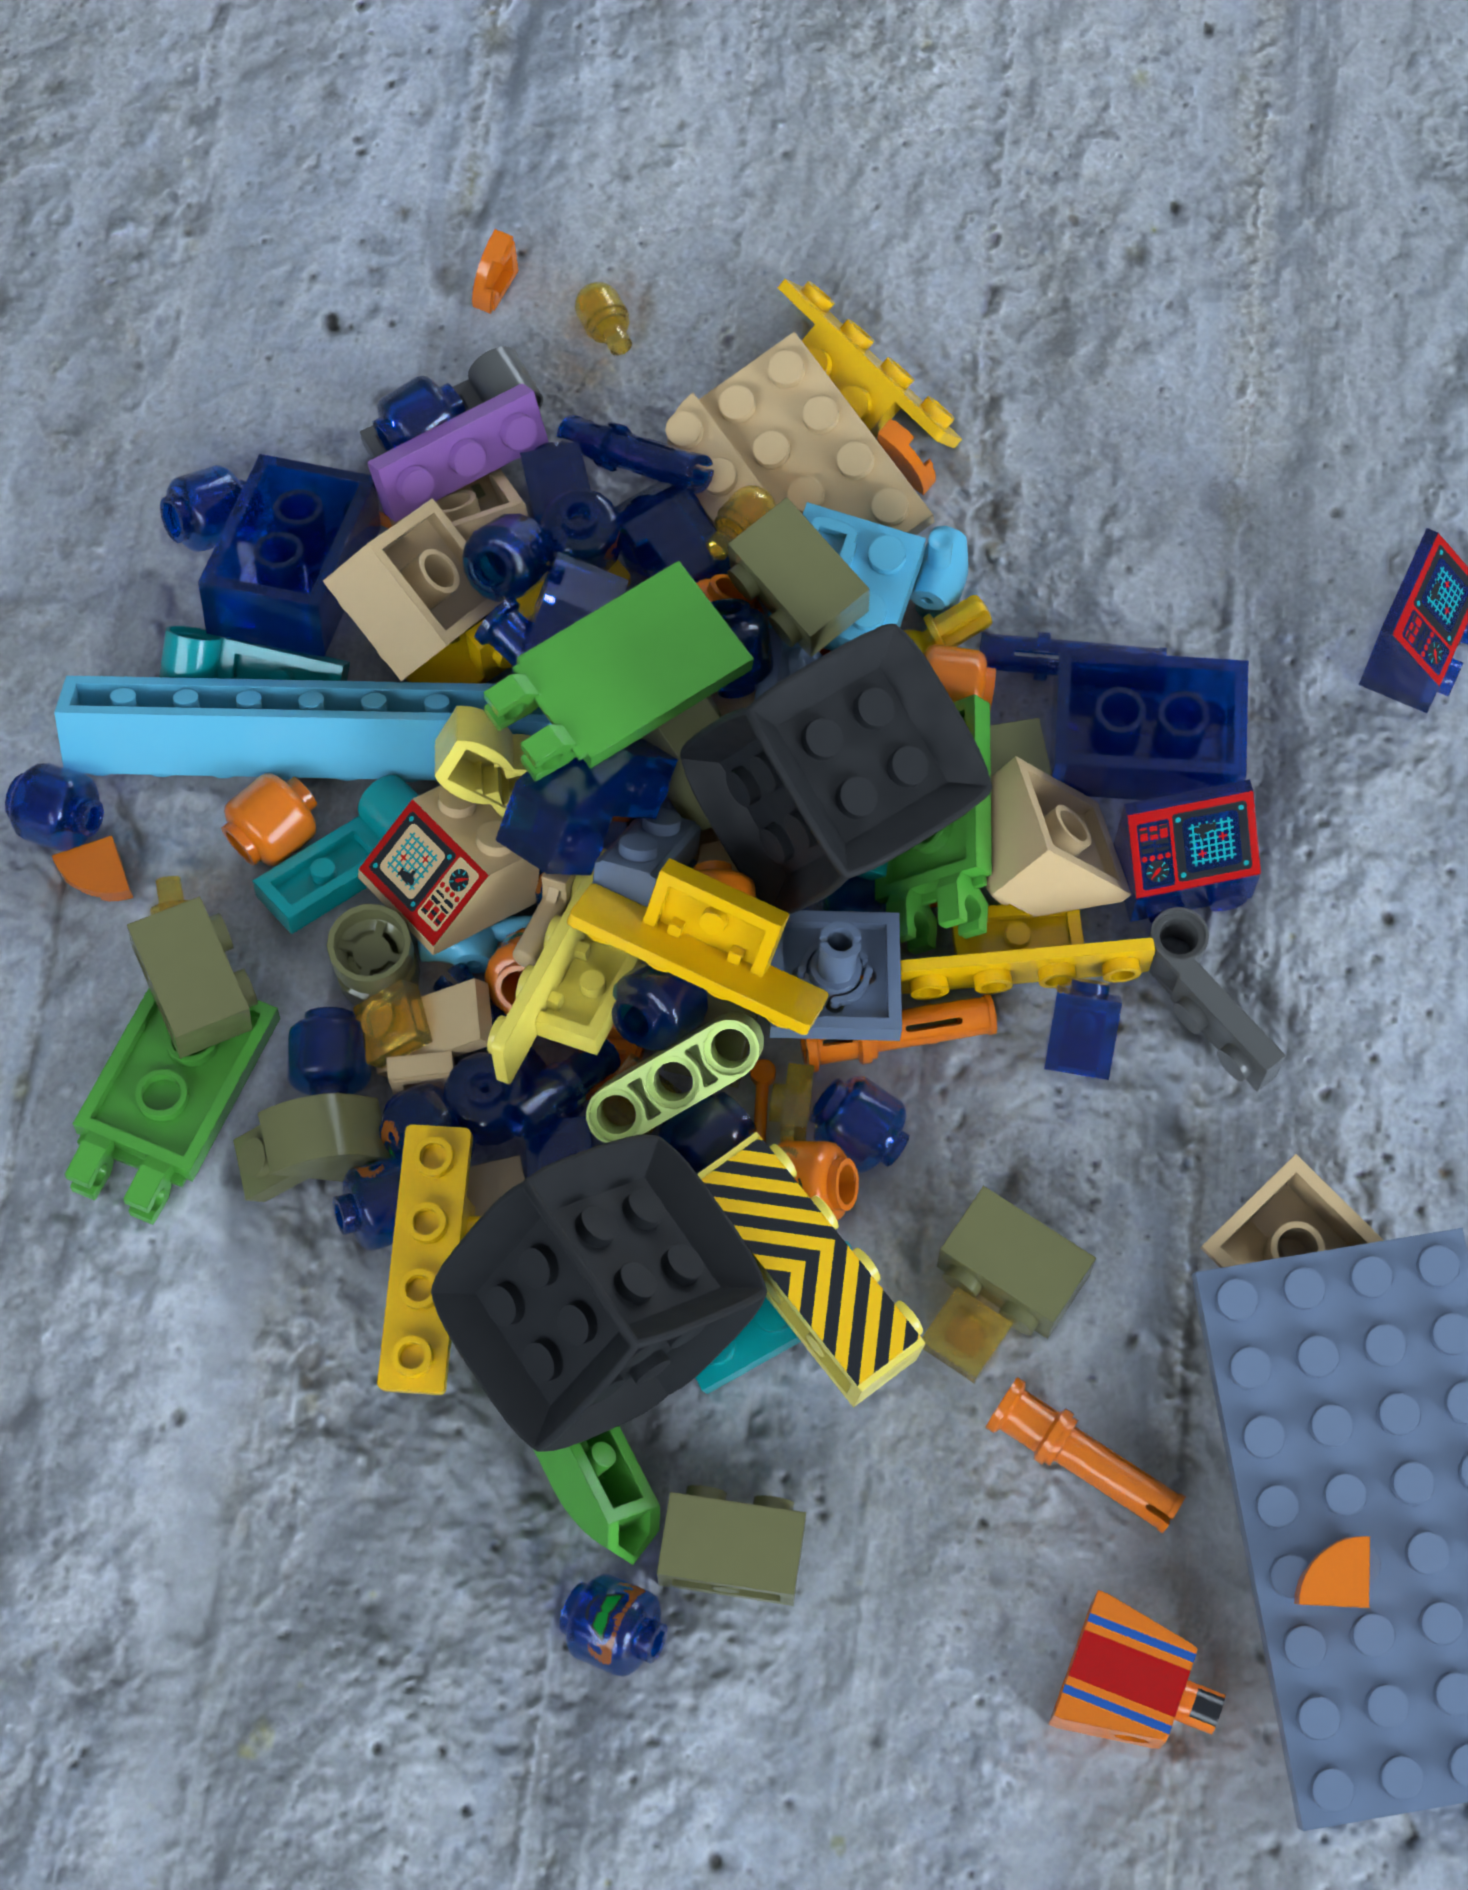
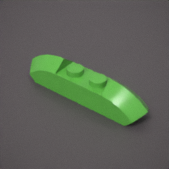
[533,1426,660,1565]

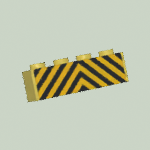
[697,1132,925,1408]

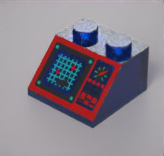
[1359,528,1468,713]
[1113,779,1261,924]

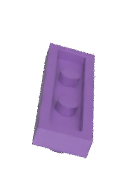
[367,383,549,522]

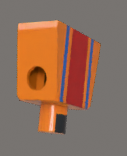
[1048,1590,1226,1749]

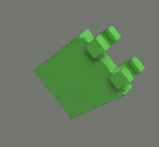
[483,561,754,782]
[875,694,992,955]
[64,988,280,1225]

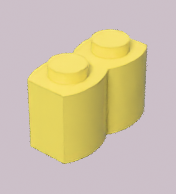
[434,706,570,832]

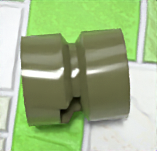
[327,904,420,1012]

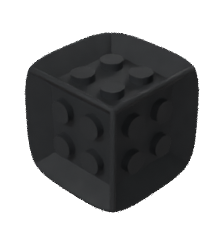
[680,624,992,914]
[431,1134,767,1452]

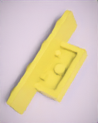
[487,848,646,1084]

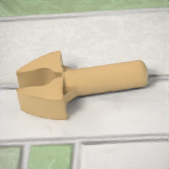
[512,858,584,967]

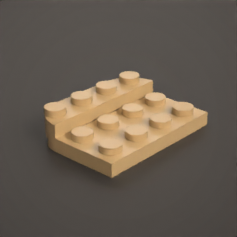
[665,331,935,544]

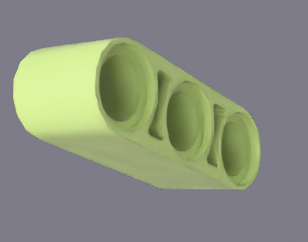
[586,1012,764,1143]

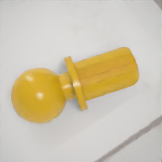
[903,595,993,653]

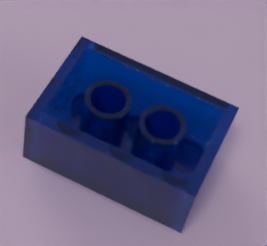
[198,454,381,657]
[1050,649,1249,803]

